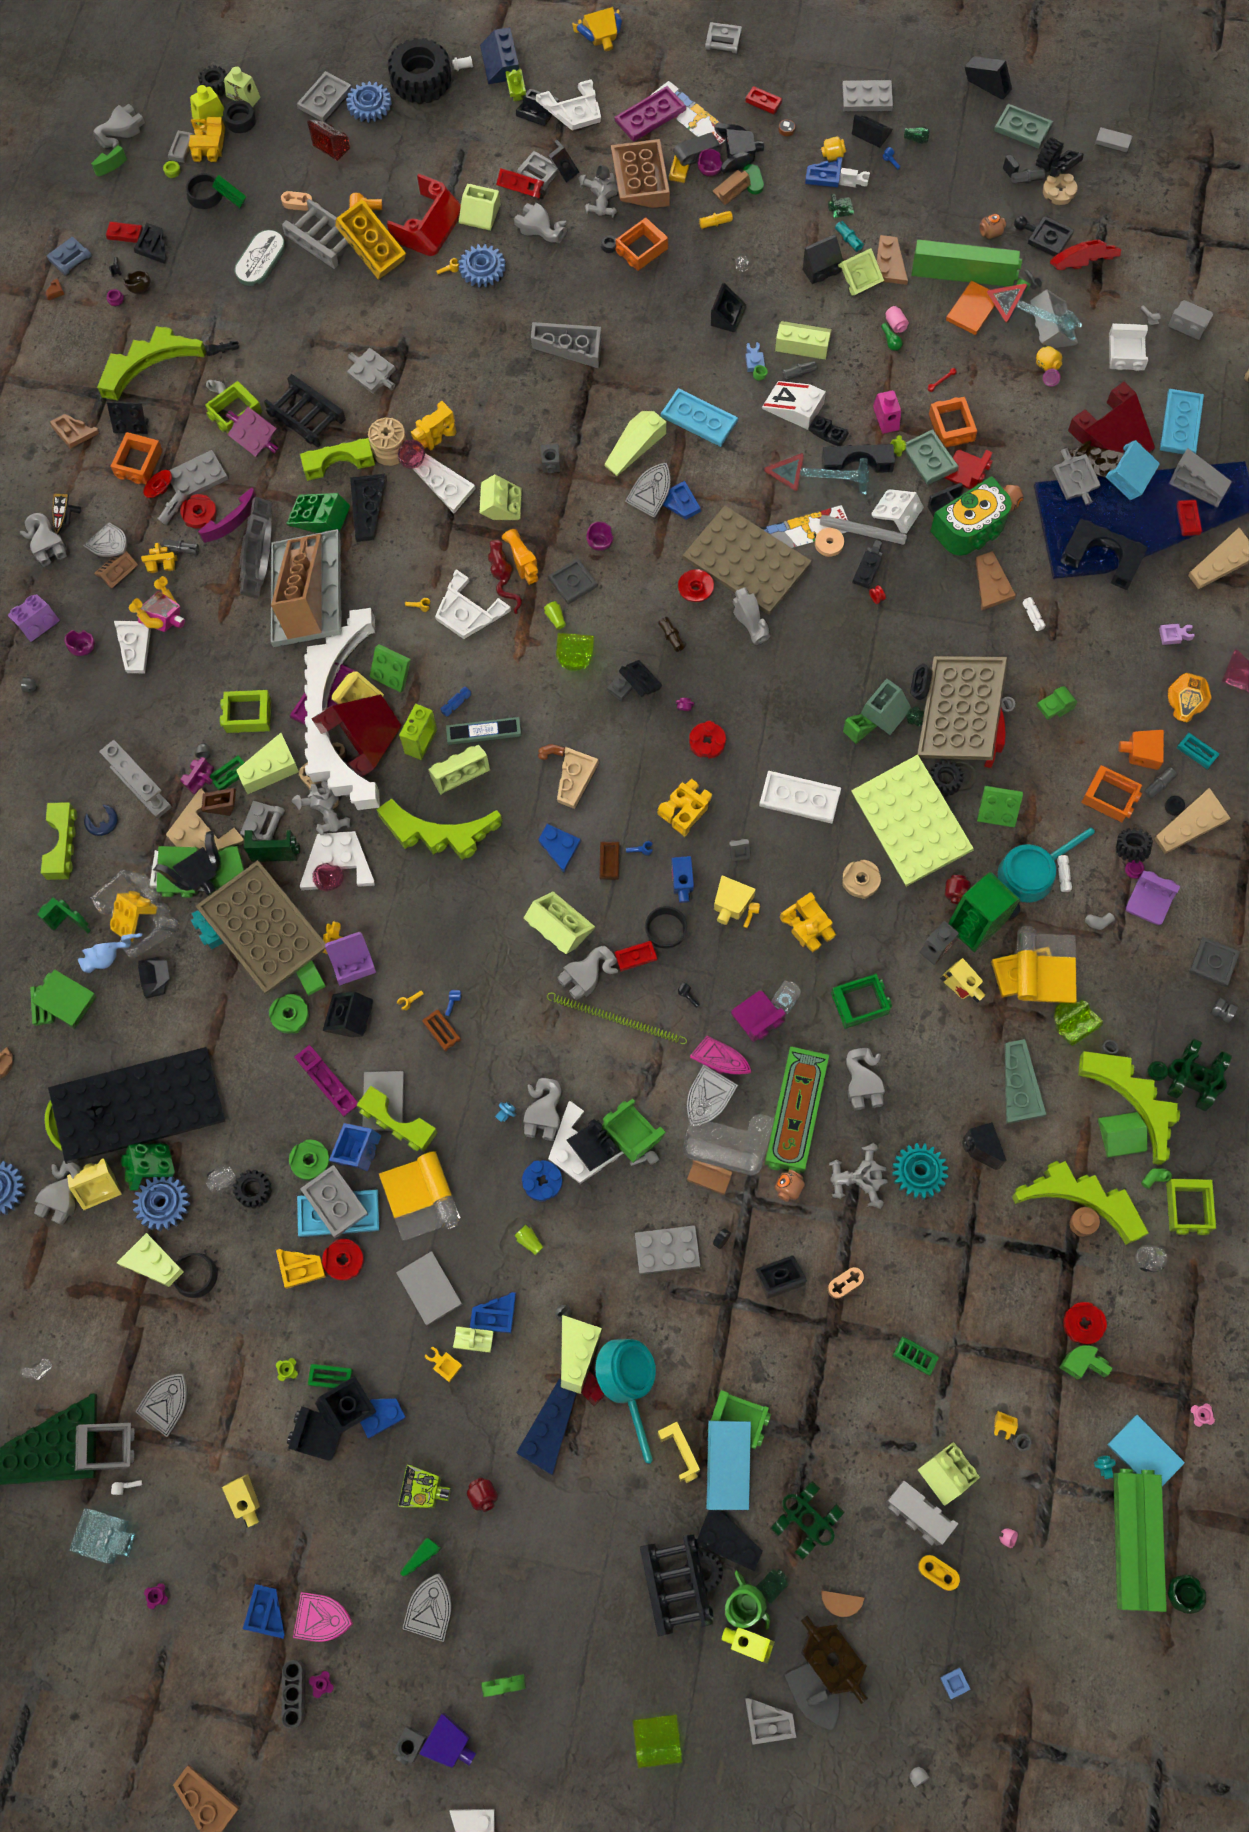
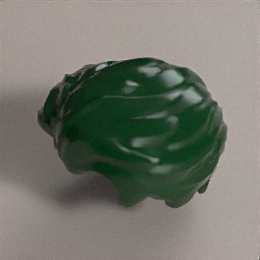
[1168,1574,1206,1614]

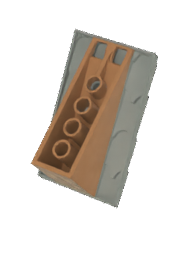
[271,529,342,647]

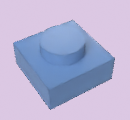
[940,1668,971,1699]

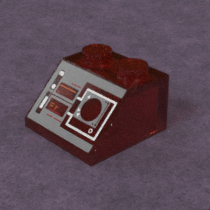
[307,120,350,161]

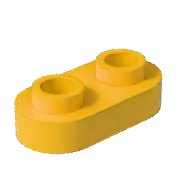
[918,1555,960,1591]

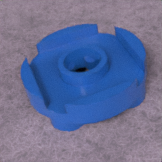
[522,1160,562,1202]

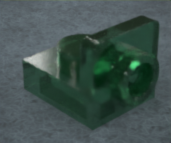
[828,194,854,218]
[756,1569,789,1604]

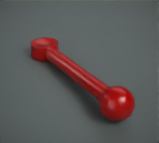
[927,368,957,392]

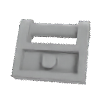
[705,22,742,54]
[517,151,559,191]
[240,801,285,841]

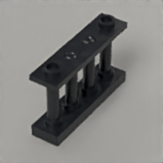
[264,374,346,448]
[639,1534,714,1637]

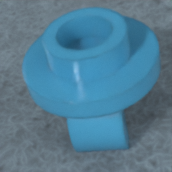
[496,1102,516,1122]

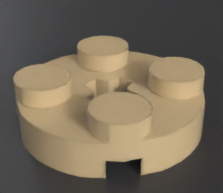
[1043,174,1077,205]
[842,860,881,899]

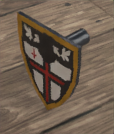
[52,494,81,535]

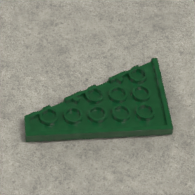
[0,1393,97,1485]

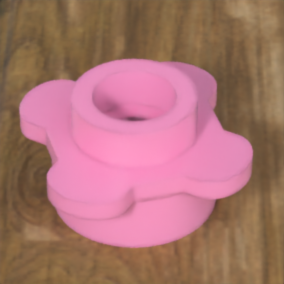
[1191,1404,1215,1427]

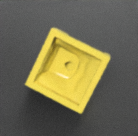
[332,672,384,704]
[67,1158,122,1210]

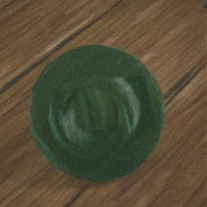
[906,706,924,726]

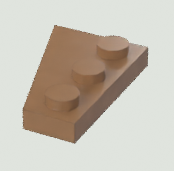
[877,235,908,285]
[173,1765,240,1832]

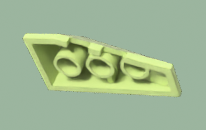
[605,411,666,476]

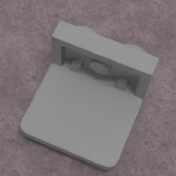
[1168,300,1213,340]

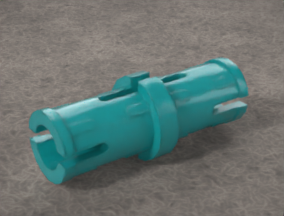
[835,221,864,252]

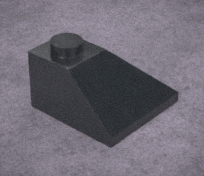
[315,1376,376,1434]

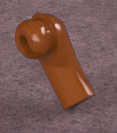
[538,744,565,760]

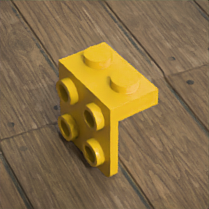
[110,891,157,942]

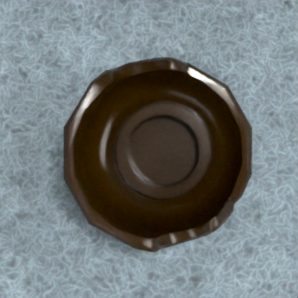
[123,270,151,294]

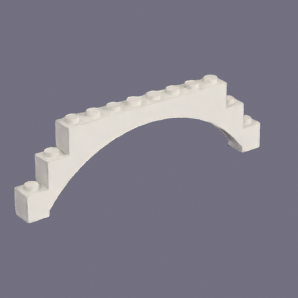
[304,608,380,810]

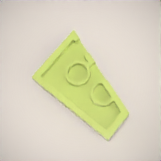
[117,1233,184,1287]

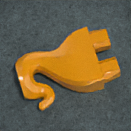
[502,529,538,585]

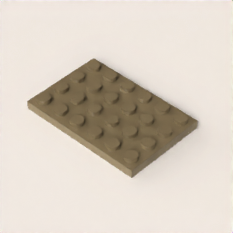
[683,506,812,615]
[917,656,1008,760]
[195,860,326,995]

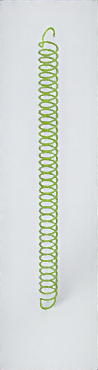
[547,993,687,1044]

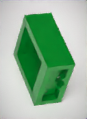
[831,974,892,1029]

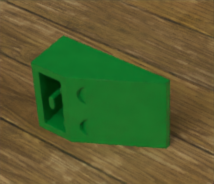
[286,493,350,533]

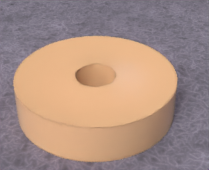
[815,528,844,557]

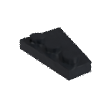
[697,1510,763,1571]

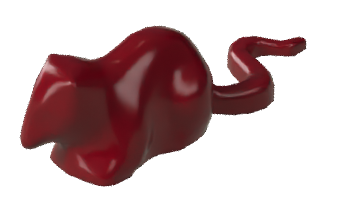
[488,540,522,614]

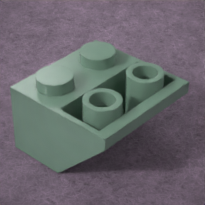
[861,678,912,735]

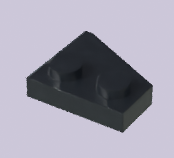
[134,222,166,264]

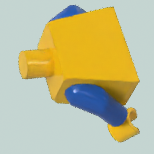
[572,7,622,51]

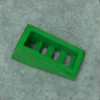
[892,1336,939,1376]
[400,1538,442,1577]

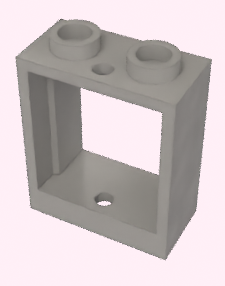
[75,1423,134,1471]

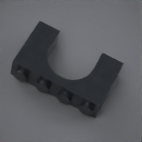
[1060,519,1148,590]

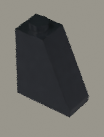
[965,56,1012,99]

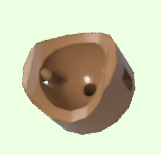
[1069,1207,1100,1237]

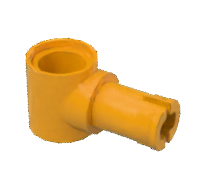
[349,193,382,210]

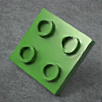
[370,644,411,692]
[977,786,1023,827]

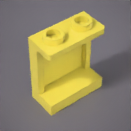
[658,1422,700,1483]

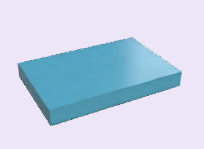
[1107,1415,1185,1486]

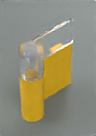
[1017,926,1076,1003]
[379,1151,460,1242]

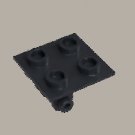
[107,402,149,434]
[566,1119,622,1171]

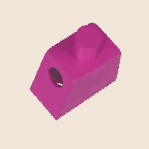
[873,390,901,434]

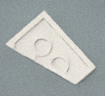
[114,621,151,674]

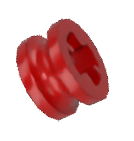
[869,585,886,604]

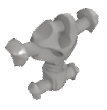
[579,173,618,218]
[292,781,350,835]
[829,1143,888,1209]

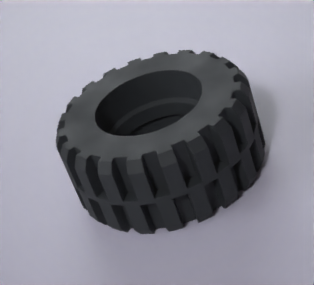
[388,38,452,104]

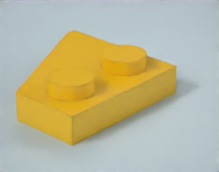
[276,1249,326,1289]

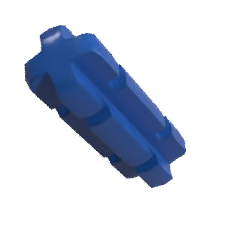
[440,687,471,717]

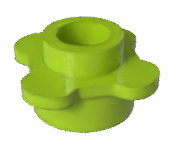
[890,435,906,457]
[276,1358,298,1381]

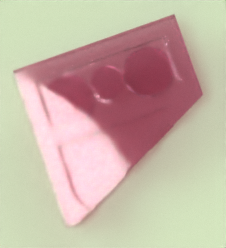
[1222,649,1249,692]

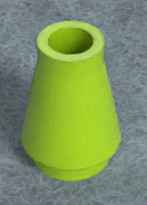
[544,601,566,630]
[514,1225,544,1255]

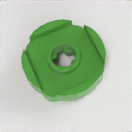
[269,994,309,1034]
[289,1140,330,1181]
[481,1674,526,1697]

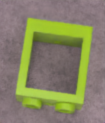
[205,381,262,434]
[220,690,271,733]
[399,703,437,760]
[1166,1179,1216,1235]

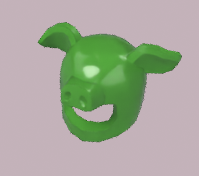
[725,1570,771,1630]

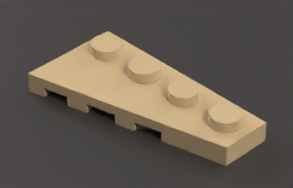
[1188,528,1249,589]
[1155,788,1230,854]

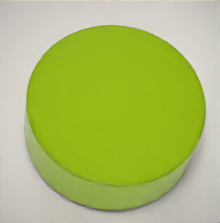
[163,161,181,178]

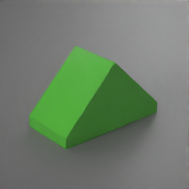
[843,714,877,744]

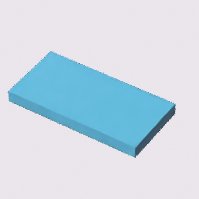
[661,388,738,447]
[1160,389,1204,454]
[297,1190,380,1237]
[706,1421,751,1510]

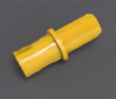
[699,211,733,229]

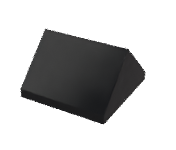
[852,114,893,148]
[711,283,746,332]
[756,1255,807,1299]

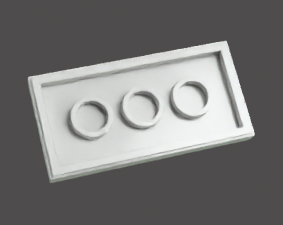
[759,771,841,824]

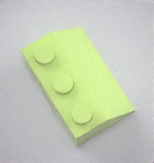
[775,321,832,360]
[428,745,490,794]
[524,892,595,954]

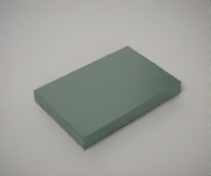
[994,104,1053,149]
[904,430,959,485]

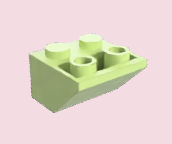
[459,184,501,231]
[480,474,522,520]
[918,1442,980,1506]

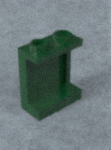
[244,830,300,862]

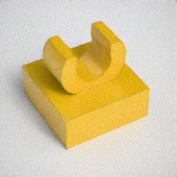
[994,1411,1018,1440]

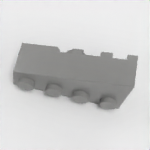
[531,322,602,368]

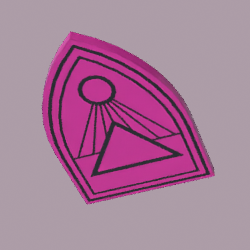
[690,1036,751,1074]
[293,1592,353,1642]

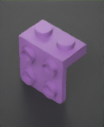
[8,594,60,642]
[1126,871,1180,926]
[325,932,376,986]

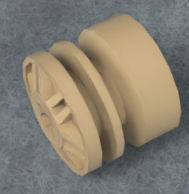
[368,417,408,466]

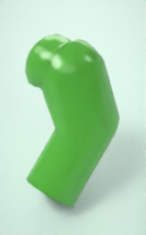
[1141,1168,1172,1189]

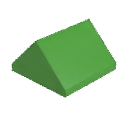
[1098,1112,1147,1158]

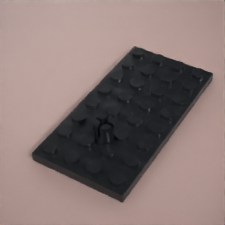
[48,1047,226,1164]

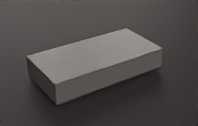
[1095,127,1132,152]
[168,130,194,163]

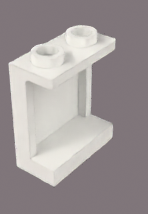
[1109,324,1148,371]

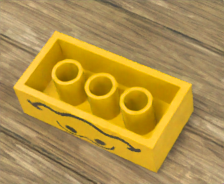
[335,199,406,280]

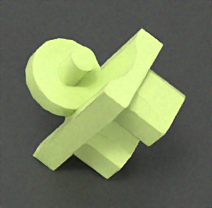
[453,1327,494,1353]

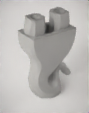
[93,104,145,148]
[514,203,567,243]
[20,513,67,567]
[732,587,770,645]
[558,946,618,1000]
[846,1048,885,1110]
[523,1078,562,1141]
[34,1160,83,1225]

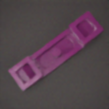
[198,487,256,543]
[294,1044,358,1117]

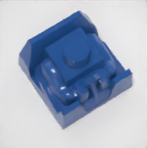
[329,1123,381,1171]

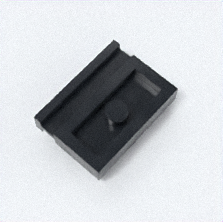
[619,660,662,697]

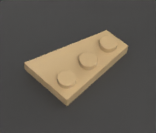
[557,747,599,809]

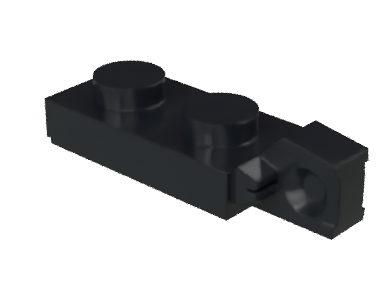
[1050,150,1084,177]
[852,540,883,589]

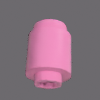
[885,306,909,333]

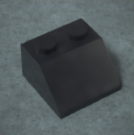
[803,234,843,284]
[322,992,373,1037]
[962,1122,1007,1170]

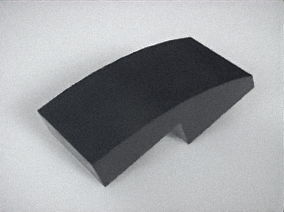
[808,415,849,446]

